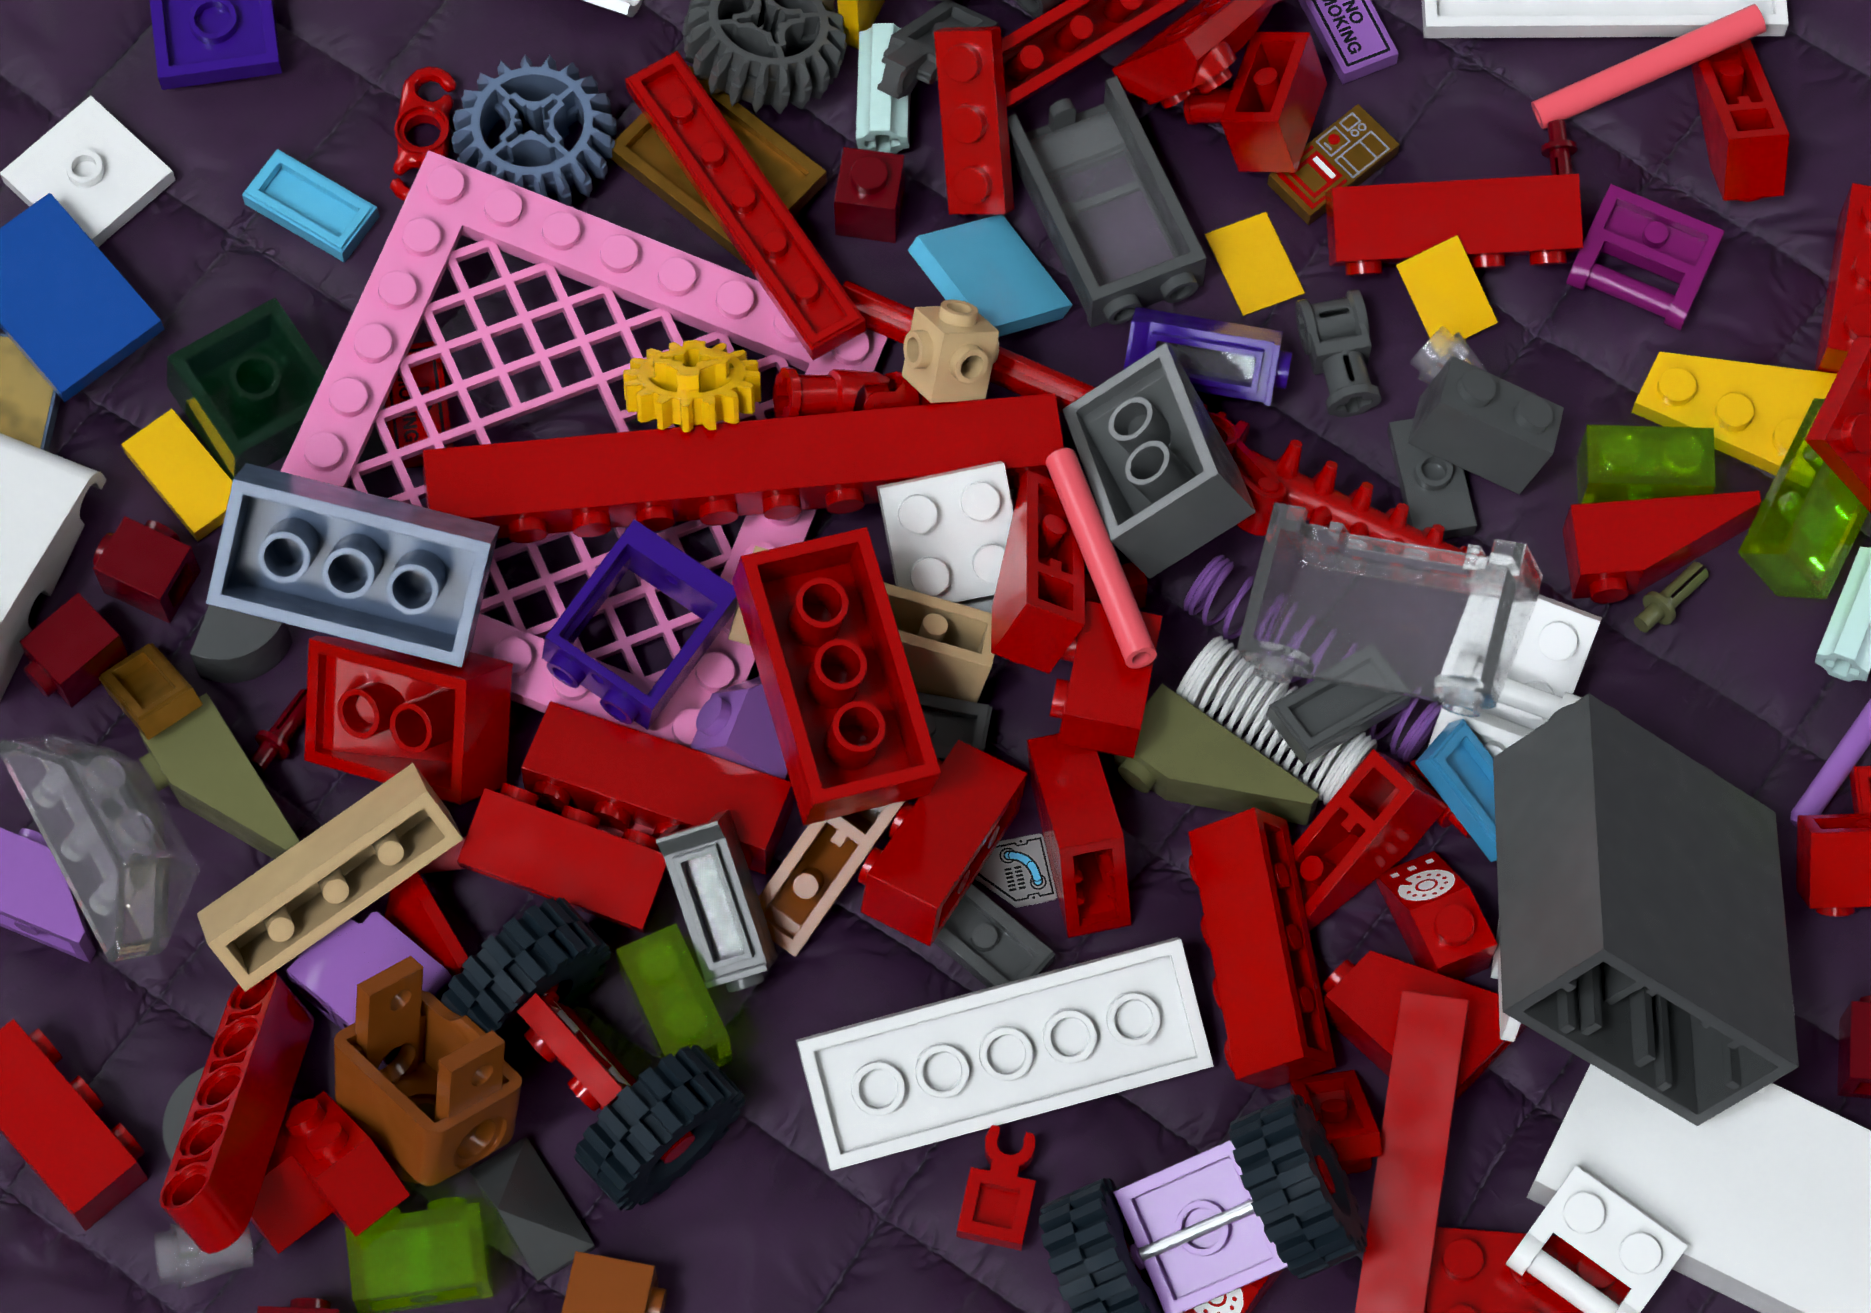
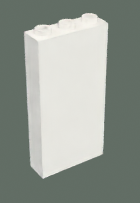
[1526,1064,1871,1313]

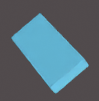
[242,149,380,263]

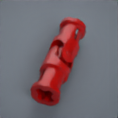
[773,367,950,418]

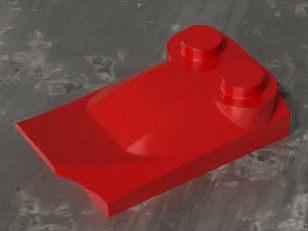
[1112,0,1287,109]

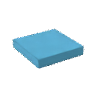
[908,214,1073,337]

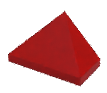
[385,872,468,977]

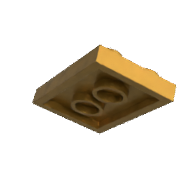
[611,66,827,265]

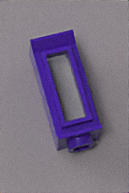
[1124,307,1292,406]

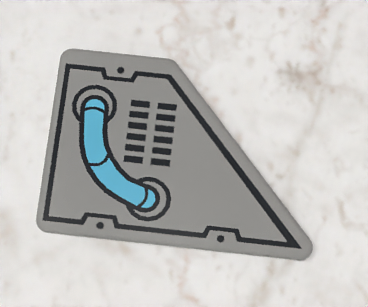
[975,834,1057,908]

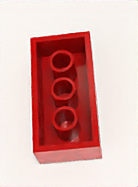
[732,527,941,826]

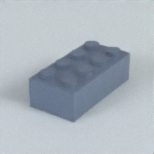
[206,463,500,668]

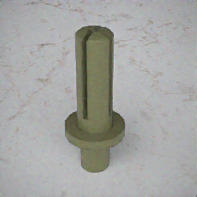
[1634,562,1709,633]

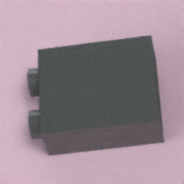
[1493,693,1799,1126]

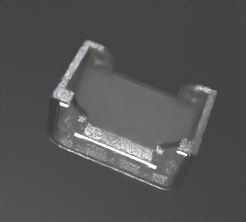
[1237,502,1543,717]

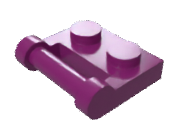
[1566,184,1725,331]

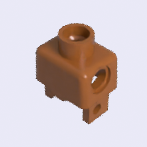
[334,956,522,1187]

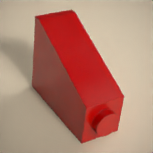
[1027,733,1131,938]
[1322,950,1526,1100]

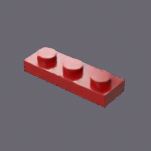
[934,26,1015,215]

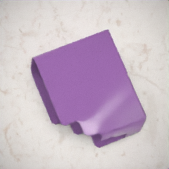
[287,911,452,1065]

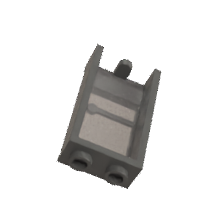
[1007,76,1207,328]

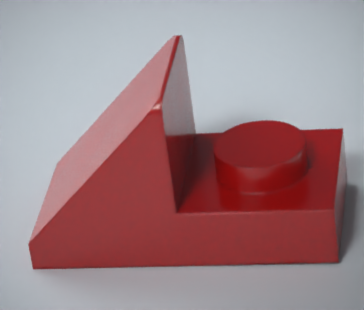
[1290,1070,1382,1174]

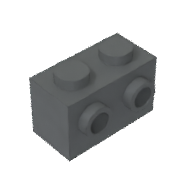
[1408,356,1564,495]

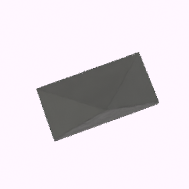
[469,1137,596,1284]

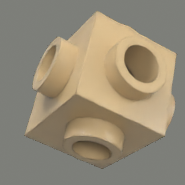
[902,300,1000,403]

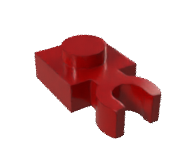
[956,1125,1036,1251]

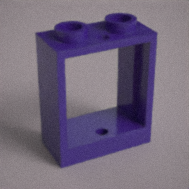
[542,519,738,730]

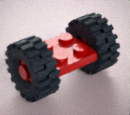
[441,897,745,1211]

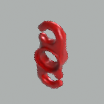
[390,66,457,201]

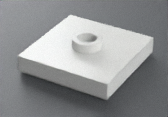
[0,95,176,247]

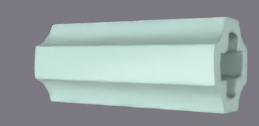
[856,23,911,154]
[1815,546,1871,682]

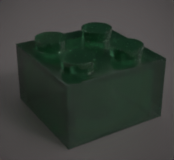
[167,298,326,481]

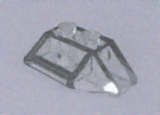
[0,733,200,963]

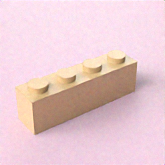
[728,546,995,703]
[197,763,464,992]

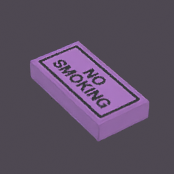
[1298,0,1399,85]

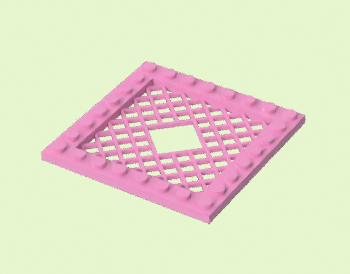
[281,150,888,748]

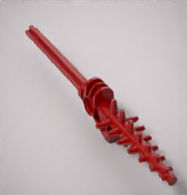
[842,281,1527,588]

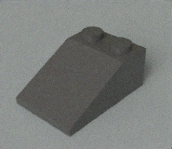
[1062,342,1256,579]

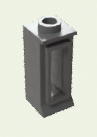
[656,809,778,992]

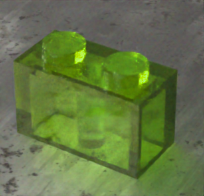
[1577,425,1716,504]
[616,923,733,1067]
[345,1197,494,1313]

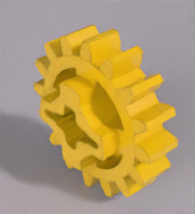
[623,340,762,432]

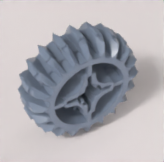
[451,54,617,206]

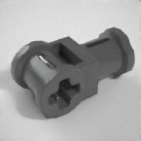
[1295,289,1382,418]

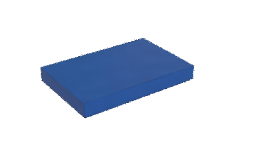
[0,193,165,403]

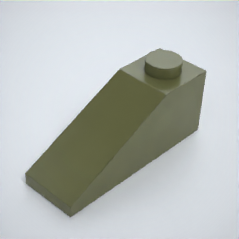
[1114,684,1319,826]
[139,693,300,859]

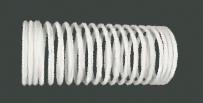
[1176,635,1377,805]

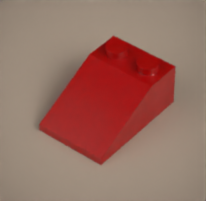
[304,636,513,805]

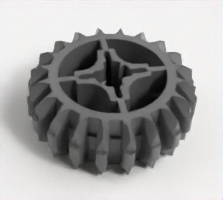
[682,0,847,114]

